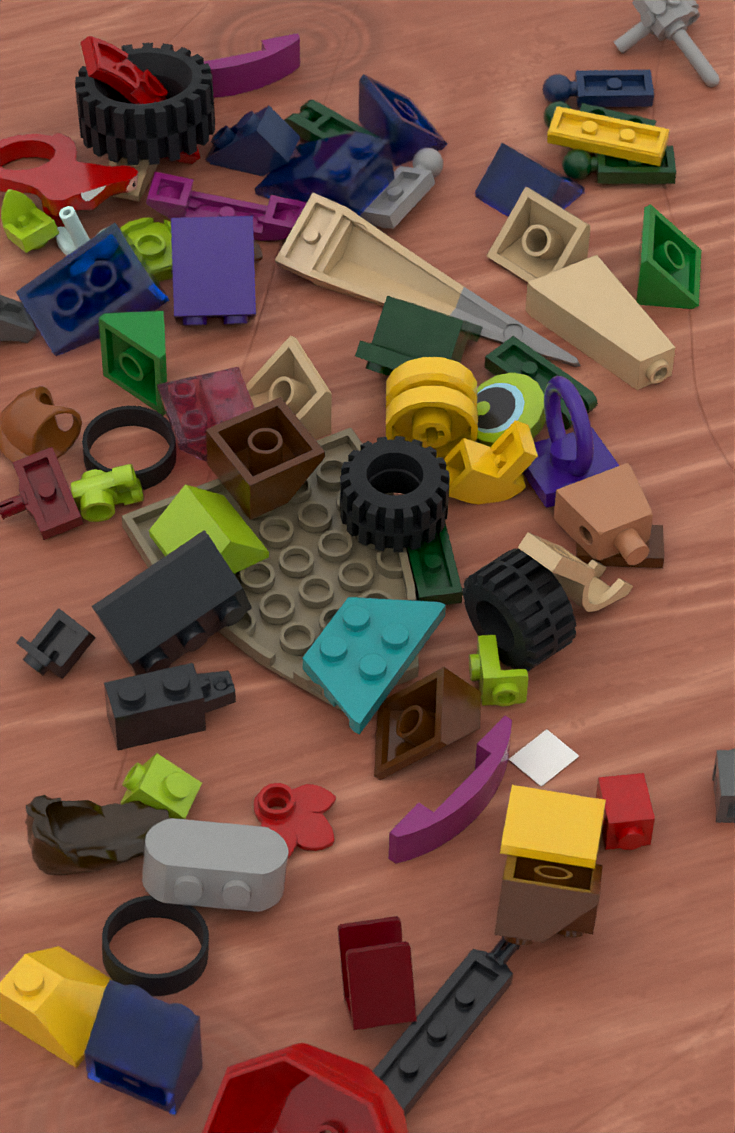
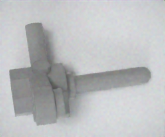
[614,0,720,87]

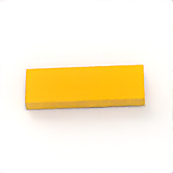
[547,106,670,166]

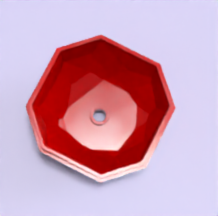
[202,1042,408,1133]

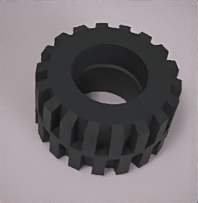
[340,436,450,553]
[462,548,576,671]

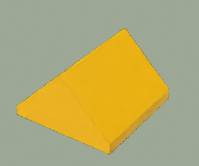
[500,785,606,869]

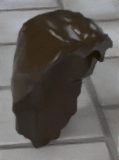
[25,795,170,876]

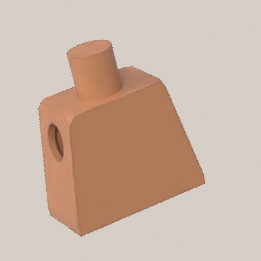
[554,463,653,565]

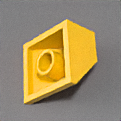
[0,946,136,1068]

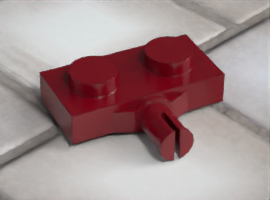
[0,447,84,540]

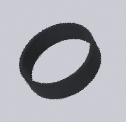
[82,406,177,490]
[102,895,209,996]

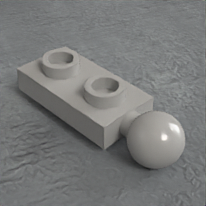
[358,148,443,229]

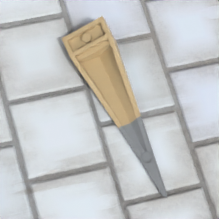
[274,193,580,367]

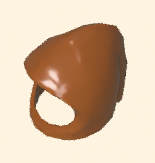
[0,386,82,462]

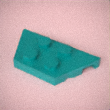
[303,597,446,735]

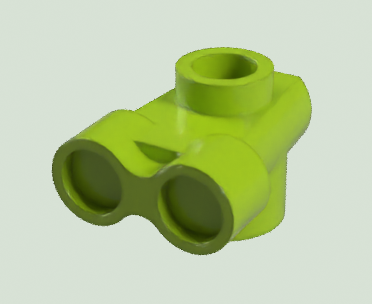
[71,464,144,522]

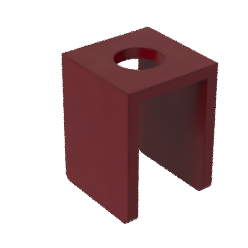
[337,916,417,1030]

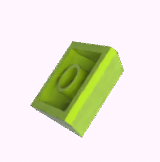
[149,484,269,574]

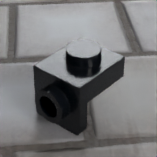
[16,608,96,679]

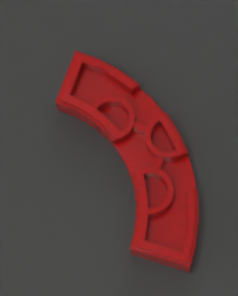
[80,36,201,164]

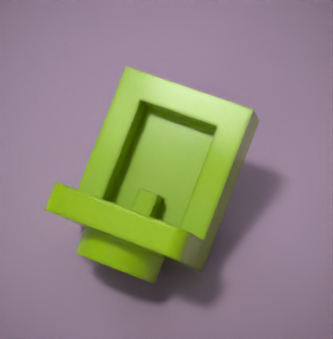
[469,635,529,706]
[120,753,202,819]

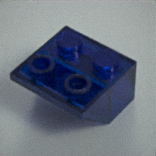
[85,979,203,1115]

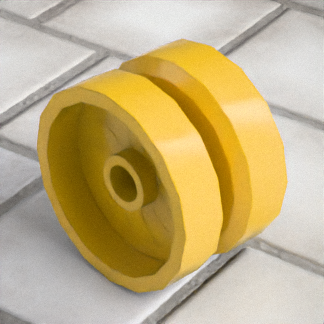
[386,357,478,459]

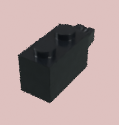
[104,663,236,751]

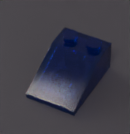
[255,131,395,216]
[16,222,170,356]

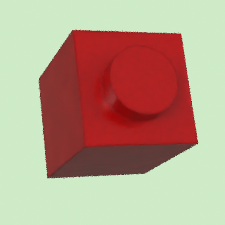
[596,773,655,850]

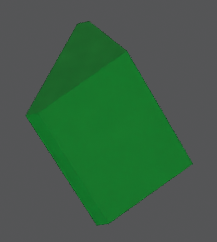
[636,204,701,309]
[99,311,169,415]

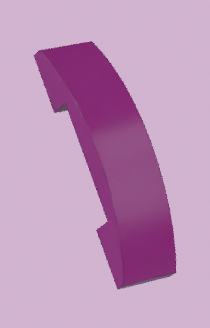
[204,33,300,98]
[146,172,307,241]
[388,716,512,864]

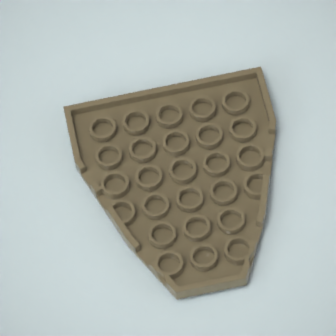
[122,428,419,710]

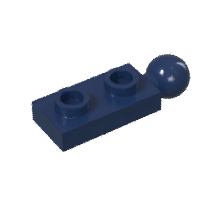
[542,70,654,107]

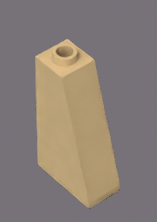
[526,255,675,390]

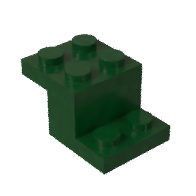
[355,296,483,376]

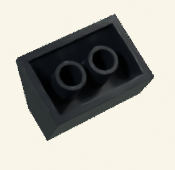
[92,530,252,675]

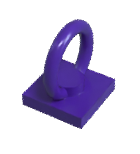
[523,376,619,508]

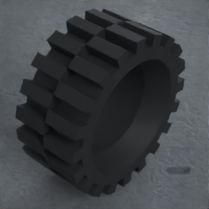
[75,43,216,165]

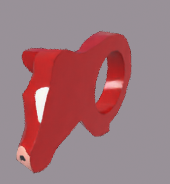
[0,132,139,227]

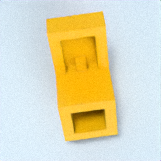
[444,420,538,505]

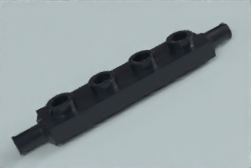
[372,936,520,1116]

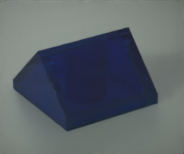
[358,74,448,166]
[475,143,585,217]

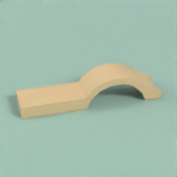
[518,532,633,612]

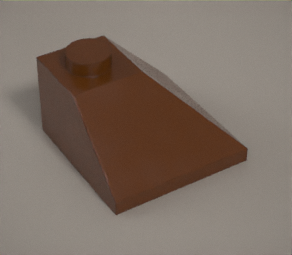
[374,667,481,780]

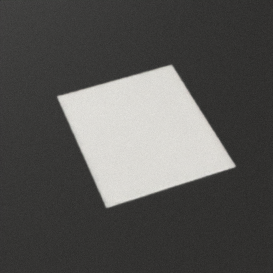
[509,729,579,787]

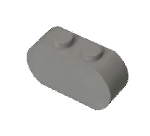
[142,818,288,912]

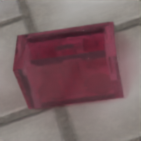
[157,367,255,462]

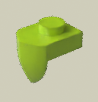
[1,189,60,253]

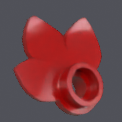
[254,783,336,859]

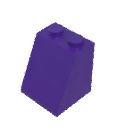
[171,216,256,326]

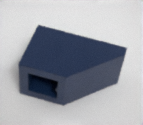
[206,106,300,177]

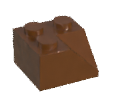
[206,397,325,520]
[494,855,603,945]

